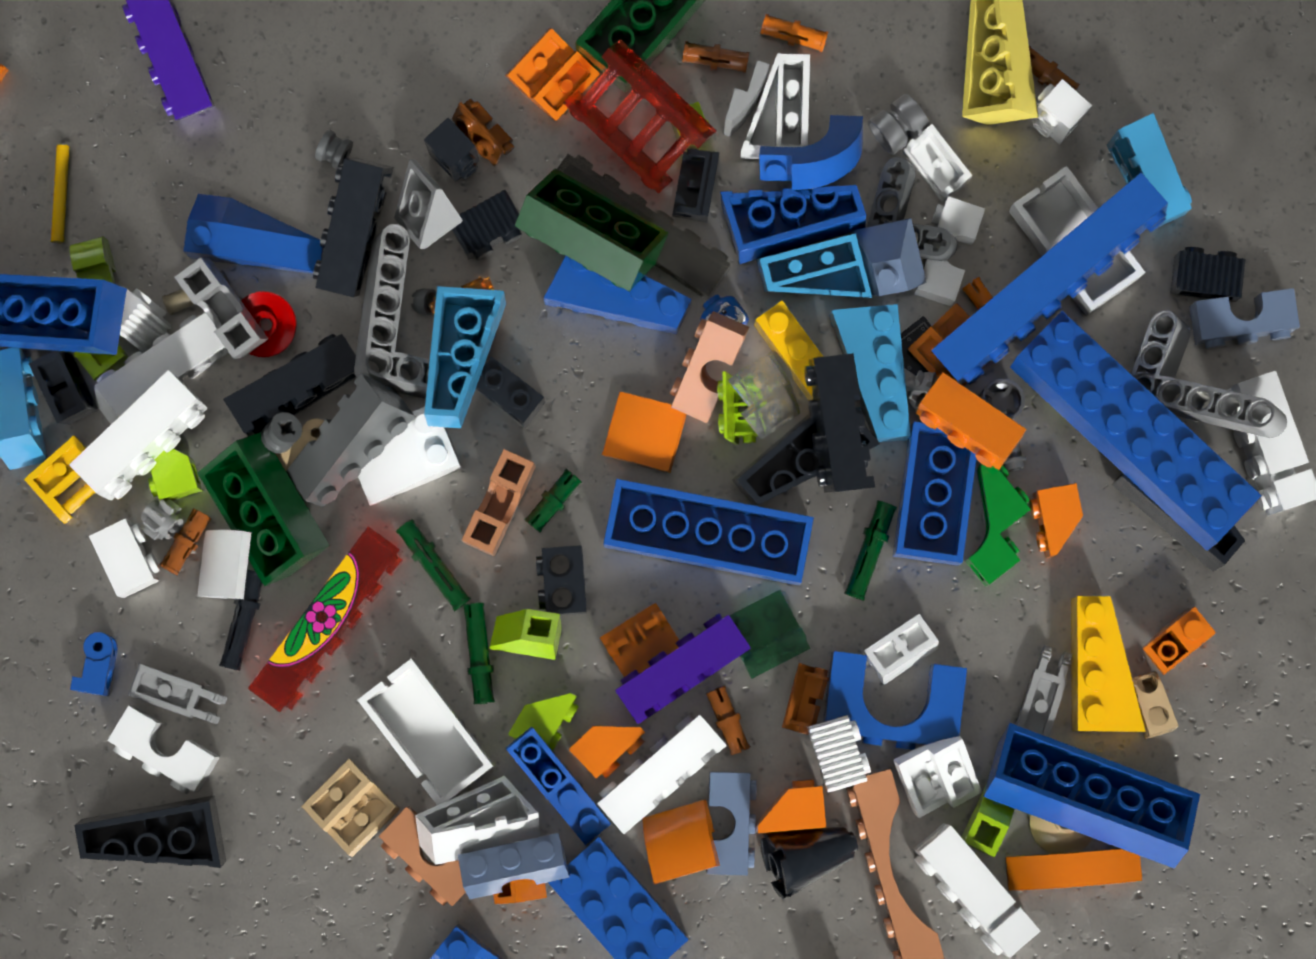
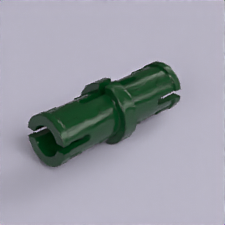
[524,469,582,533]

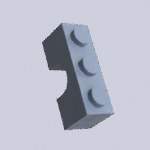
[1189,288,1300,349]
[706,772,757,876]
[458,833,570,899]

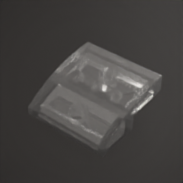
[728,352,800,440]

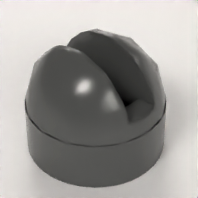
[411,288,437,315]

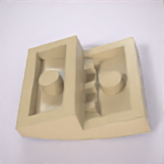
[301,759,400,857]

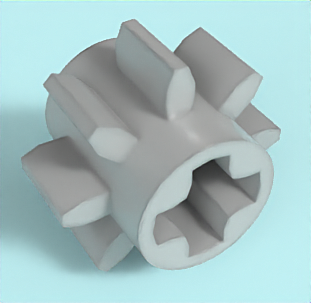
[906,370,939,410]
[141,499,183,540]

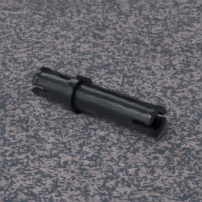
[219,569,263,671]

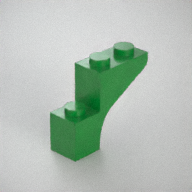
[965,464,1031,587]

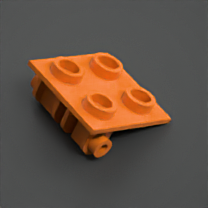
[600,603,679,677]

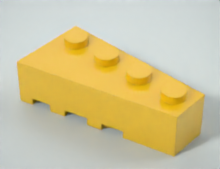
[1071,596,1146,732]

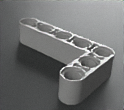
[354,224,430,399]
[1131,310,1287,438]

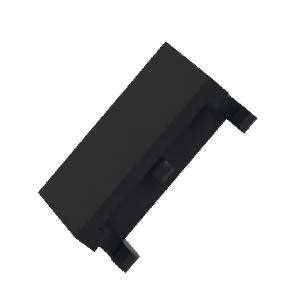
[672,148,719,223]

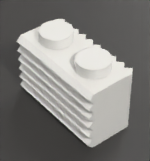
[120,286,171,353]
[807,715,871,793]

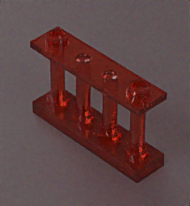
[563,40,717,194]

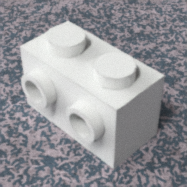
[1031,79,1092,145]
[89,519,160,598]

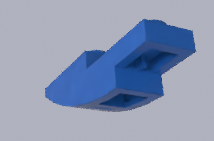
[505,727,611,845]

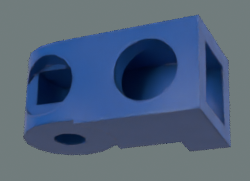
[70,632,118,697]

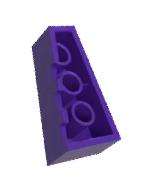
[122,0,215,120]
[615,613,751,724]

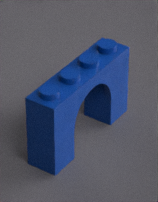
[823,651,967,750]

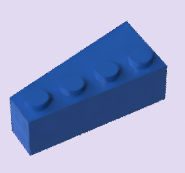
[720,185,867,264]
[544,256,692,335]

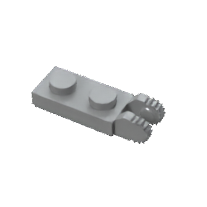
[1016,645,1072,737]
[128,664,228,724]

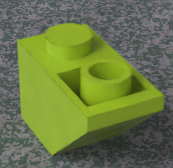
[148,449,203,502]
[490,609,562,660]
[508,693,579,751]
[961,783,1015,858]

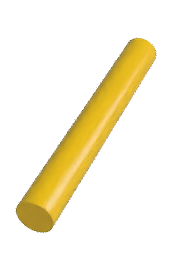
[51,144,70,244]

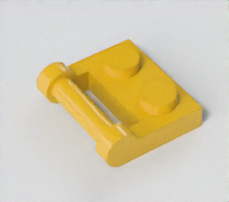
[24,435,96,524]

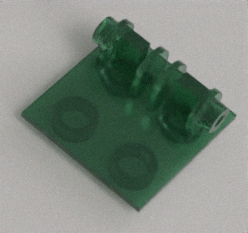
[729,590,811,679]

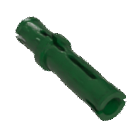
[844,500,897,601]
[396,519,471,612]
[463,603,495,705]

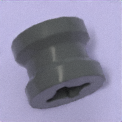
[315,130,353,169]
[261,412,302,454]

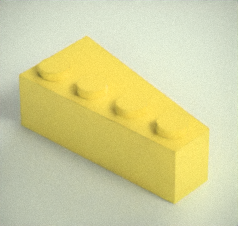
[962,0,1038,125]

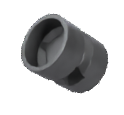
[868,94,930,155]
[979,379,1025,420]

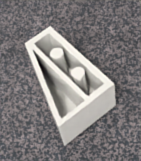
[740,53,810,159]
[415,776,541,865]

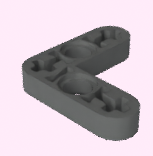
[867,157,958,261]

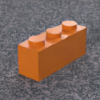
[916,372,1027,470]

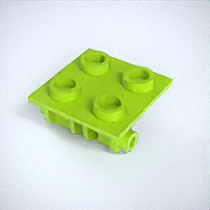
[717,371,759,445]

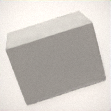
[394,159,463,249]

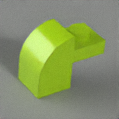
[70,236,116,284]

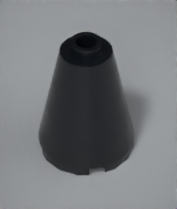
[760,827,858,899]

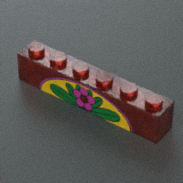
[248,526,403,713]

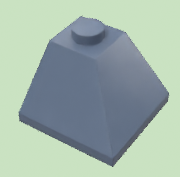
[852,218,927,296]

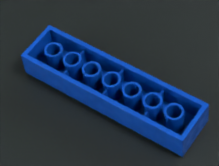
[931,173,1168,385]
[1010,311,1262,551]

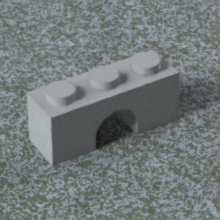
[174,257,268,359]

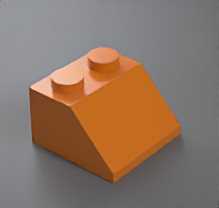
[755,779,826,833]

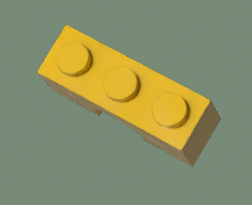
[754,300,824,401]

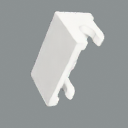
[903,124,972,202]
[864,614,939,685]

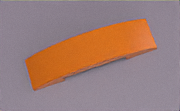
[1005,848,1142,891]

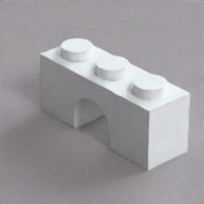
[914,196,985,307]
[107,706,220,794]

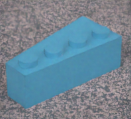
[424,286,506,428]
[829,304,911,443]

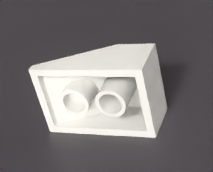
[358,407,462,506]

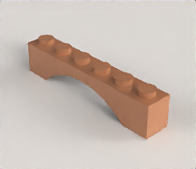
[846,769,945,959]

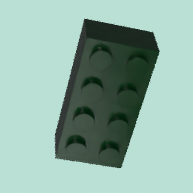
[575,0,705,93]
[515,168,669,292]
[197,432,330,587]

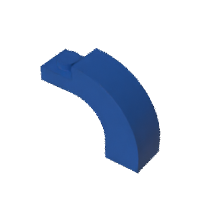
[759,115,863,190]

